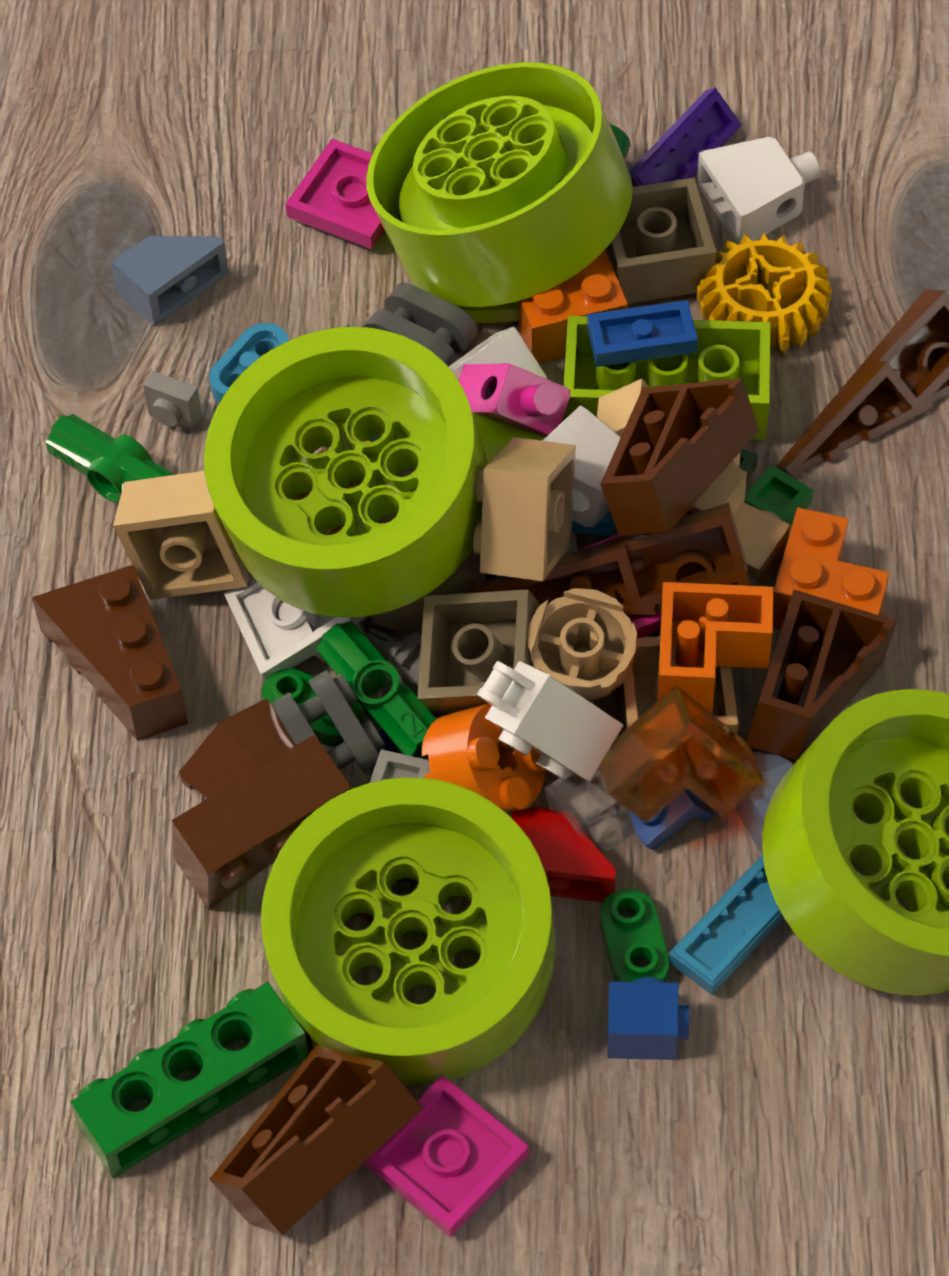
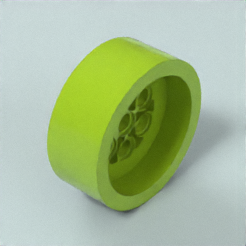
[366,62,633,307]
[204,327,488,618]
[762,689,949,995]
[261,777,555,1086]

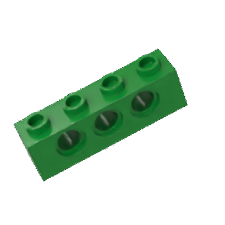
[70,982,308,1178]

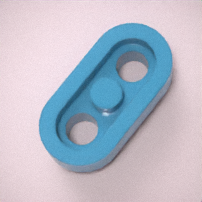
[209,323,289,403]

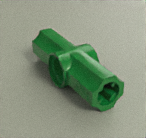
[45,414,174,503]
[316,620,436,760]

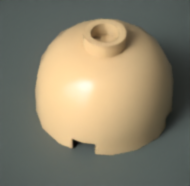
[527,588,637,701]

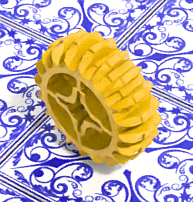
[697,232,832,354]

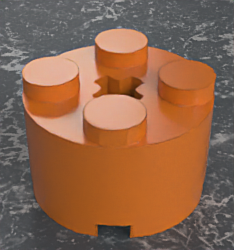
[422,703,547,813]

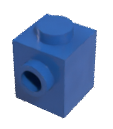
[608,977,689,1060]

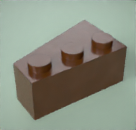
[600,378,759,536]
[32,565,188,741]
[746,590,897,760]
[171,735,351,910]
[209,1045,423,1235]

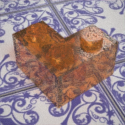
[599,685,764,823]

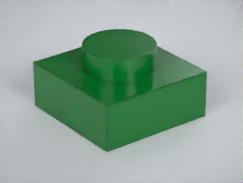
[744,465,814,526]

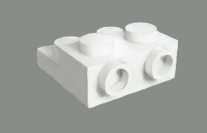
[224,576,369,679]

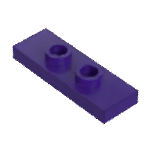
[629,87,742,187]

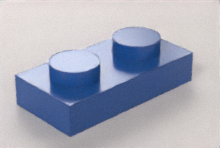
[587,300,698,367]

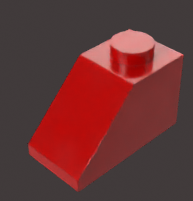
[511,806,616,903]

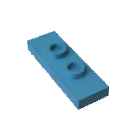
[669,854,784,995]

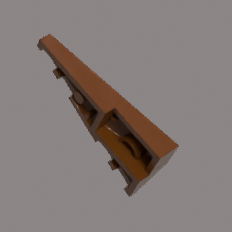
[776,289,949,480]
[469,502,752,615]
[179,698,406,938]

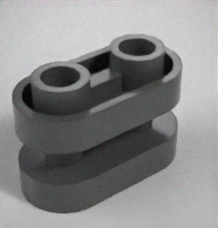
[363,283,478,367]
[271,670,387,774]

